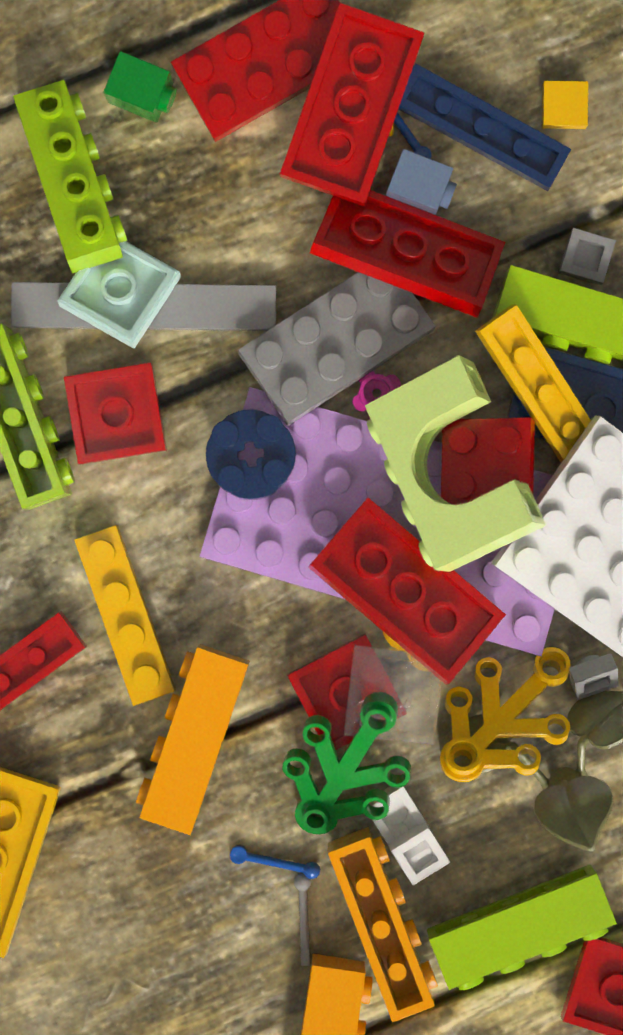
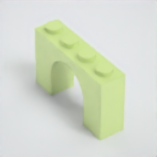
[365,355,546,572]

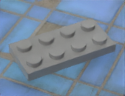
[238,272,436,426]

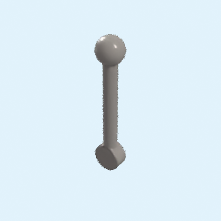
[294,873,311,966]

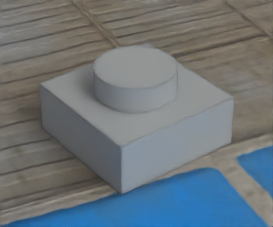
[558,228,616,285]
[569,653,619,700]

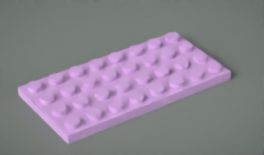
[199,387,555,656]

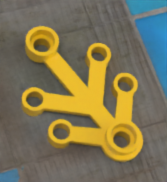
[440,647,571,782]

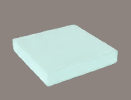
[57,241,181,349]

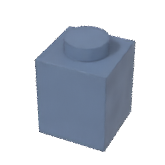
[386,149,457,215]

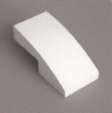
[369,786,451,885]

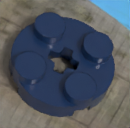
[206,409,296,500]

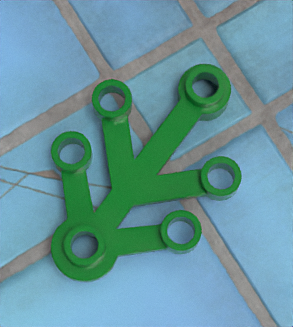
[282,692,411,835]

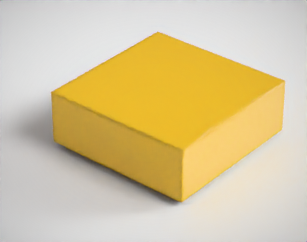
[541,81,588,129]

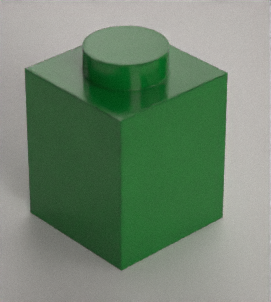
[103,51,177,123]

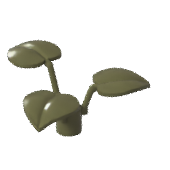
[439,691,623,852]

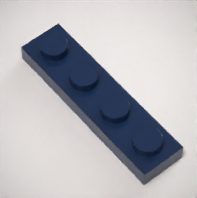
[399,64,571,191]

